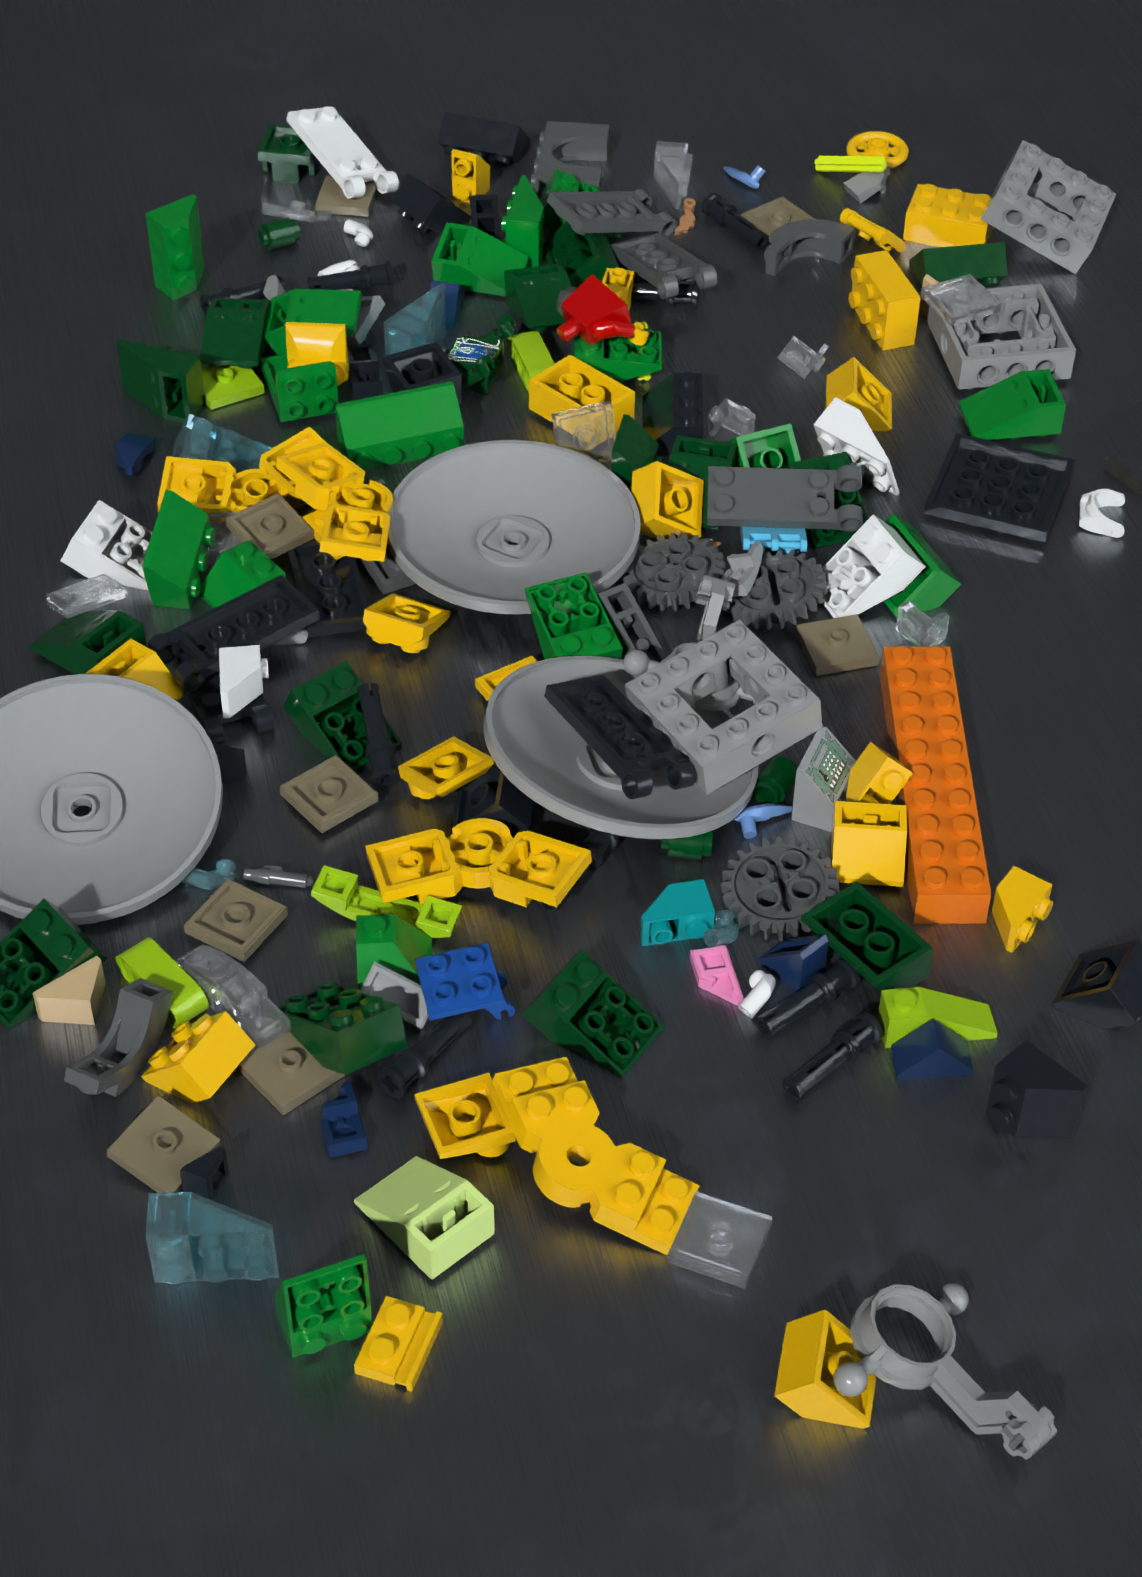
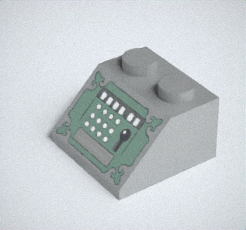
[791,726,856,832]

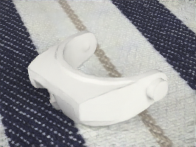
[1079,489,1125,538]

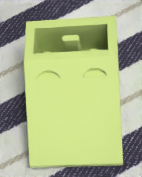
[354,1156,495,1280]

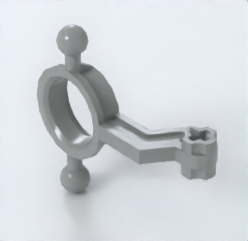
[623,575,758,711]
[833,1282,1058,1460]

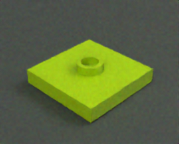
[201,364,265,410]

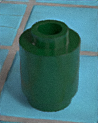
[258,217,301,251]
[753,756,797,804]
[661,830,713,860]

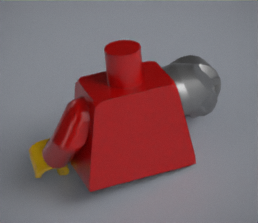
[556,274,649,346]

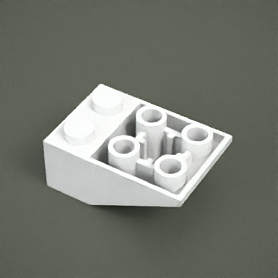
[813,397,900,496]
[60,500,152,591]
[822,515,926,618]

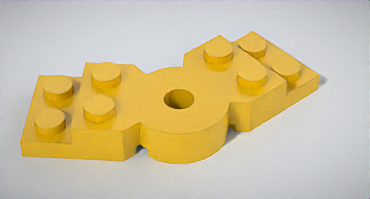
[157,426,327,525]
[276,442,393,562]
[365,818,592,907]
[492,1057,700,1256]

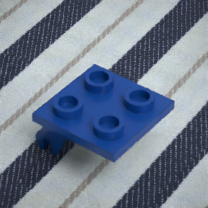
[415,942,515,1021]

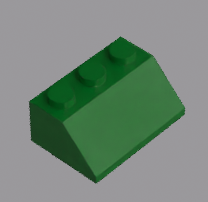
[145,194,205,300]
[142,490,216,610]
[883,513,961,619]

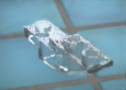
[175,944,291,1049]

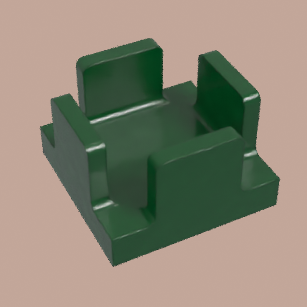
[258,124,320,183]

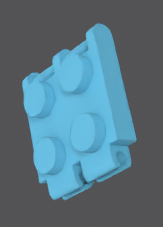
[740,527,807,554]

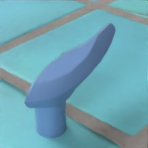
[723,165,766,188]
[734,803,793,839]

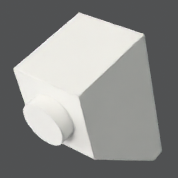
[219,645,269,718]

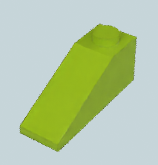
[877,987,998,1049]

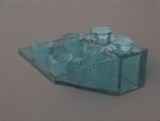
[384,283,446,356]
[172,414,272,474]
[145,1192,279,1285]

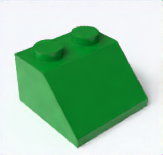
[727,423,801,468]
[199,540,286,609]

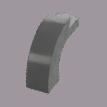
[764,219,856,276]
[64,978,173,1097]

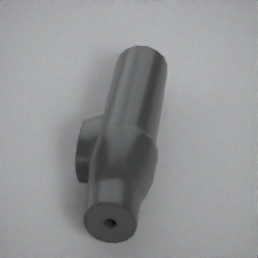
[243,865,315,888]

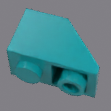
[640,879,715,947]

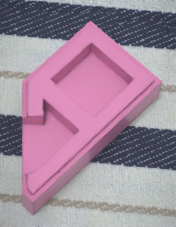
[690,945,743,1006]

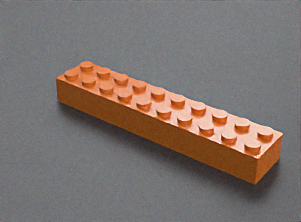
[880,646,991,924]

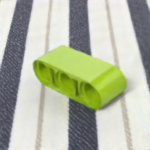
[508,330,555,393]
[115,937,209,1029]

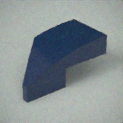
[115,433,156,476]
[320,1081,368,1158]

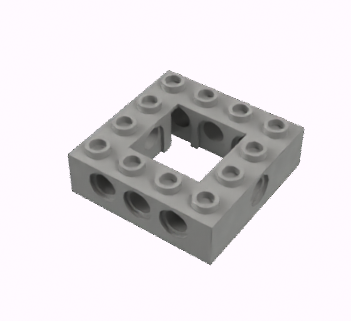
[981,140,1116,274]
[927,283,1076,390]
[625,619,823,795]

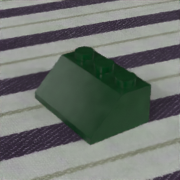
[544,221,619,288]
[909,242,1008,289]
[801,882,933,990]

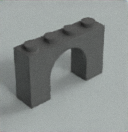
[531,121,609,200]

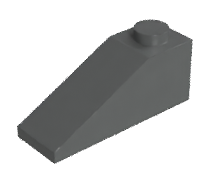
[597,582,667,662]

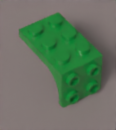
[260,354,338,422]

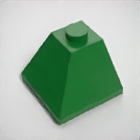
[356,914,432,990]

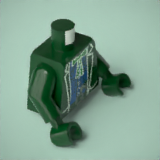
[442,314,516,395]

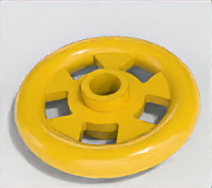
[846,131,909,169]

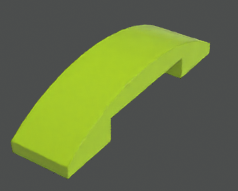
[311,865,462,938]

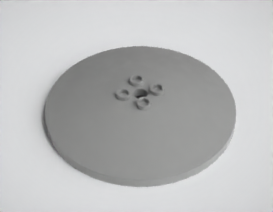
[387,440,640,615]
[483,656,759,839]
[0,674,223,925]

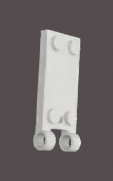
[286,107,399,199]

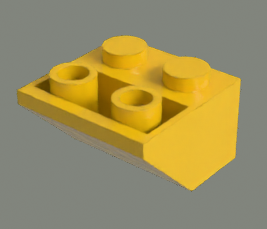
[85,639,184,701]
[831,801,907,887]
[141,1011,256,1104]

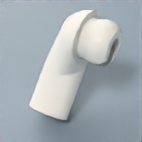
[343,219,374,247]
[318,260,359,276]
[738,970,776,1018]

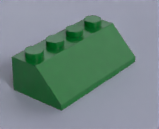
[335,381,464,471]

